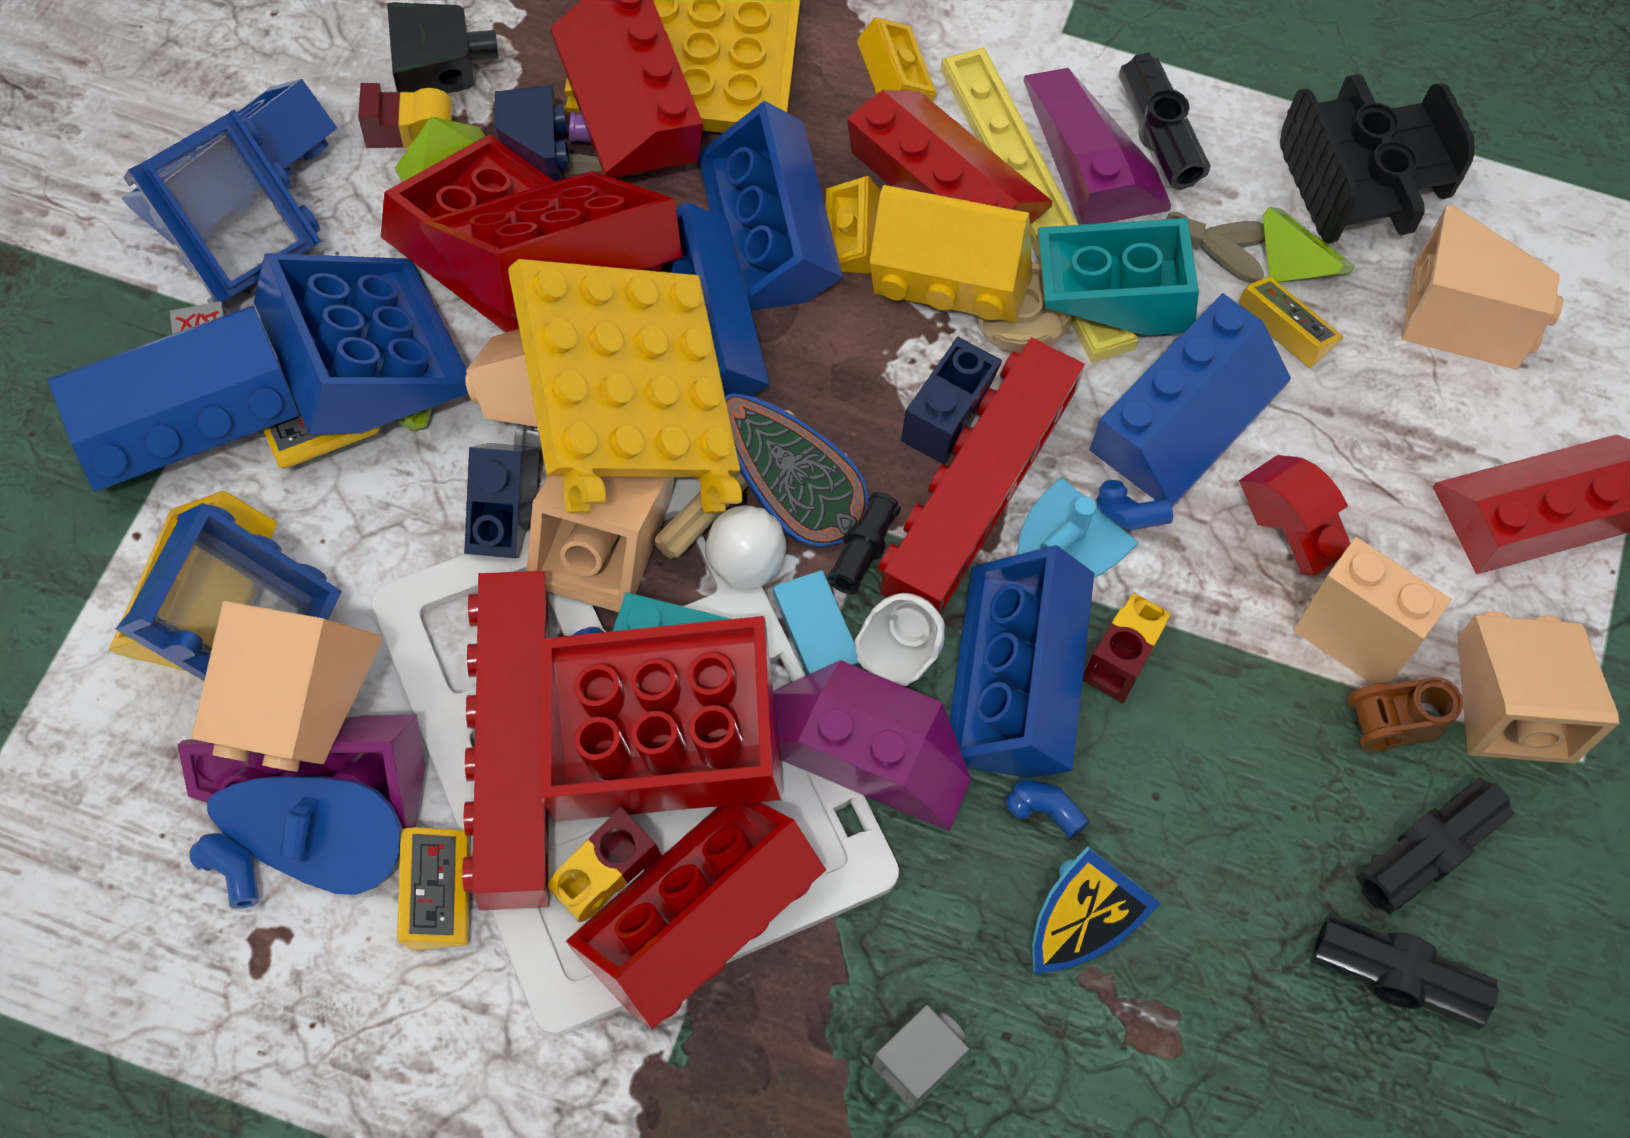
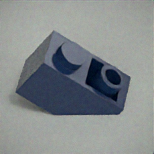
[495,85,570,181]
[901,336,1002,465]
[464,443,539,559]

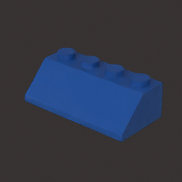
[122,79,337,245]
[698,100,843,311]
[657,201,770,397]
[1089,293,1291,508]
[47,306,300,492]
[950,545,1095,778]

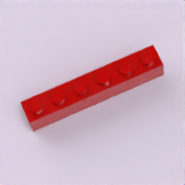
[878,337,1085,615]
[462,571,549,911]

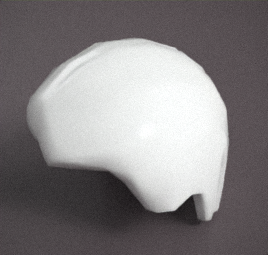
[705,505,787,590]
[855,593,945,686]

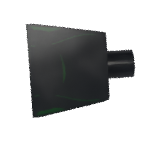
[387,2,499,94]

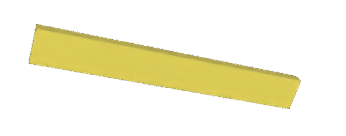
[941,47,1139,363]

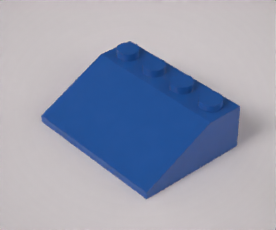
[254,253,468,435]

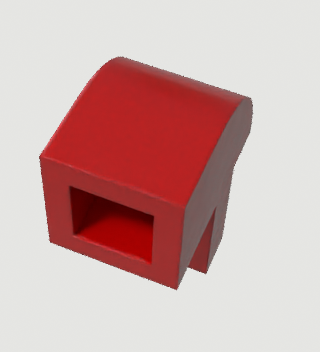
[1239,455,1351,576]

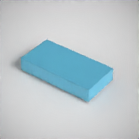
[772,570,861,676]

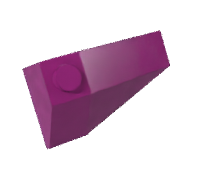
[1023,68,1171,225]
[177,714,425,829]

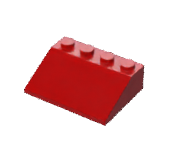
[380,134,555,333]
[420,171,682,317]
[540,616,782,822]

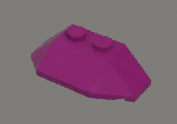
[773,660,971,832]

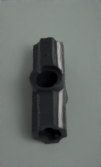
[1119,52,1211,190]
[1356,778,1515,915]
[1311,913,1499,1030]

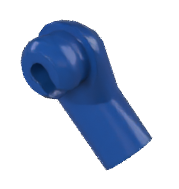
[1096,480,1173,530]
[1005,779,1090,839]
[189,833,259,909]

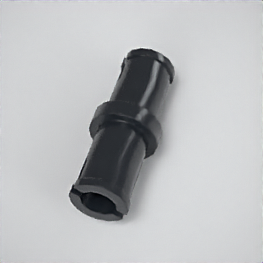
[827,492,901,594]

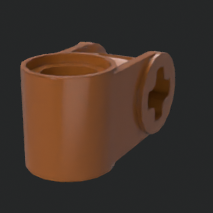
[1346,677,1463,753]

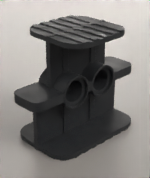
[1280,74,1475,243]

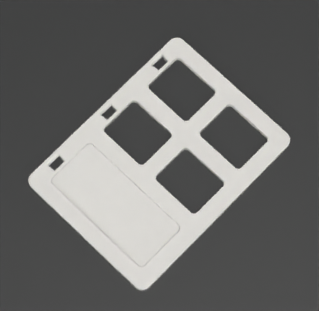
[371,477,899,1036]

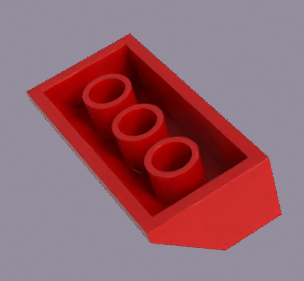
[551,0,703,178]
[847,90,1052,225]
[1433,434,1630,575]
[565,802,826,1030]

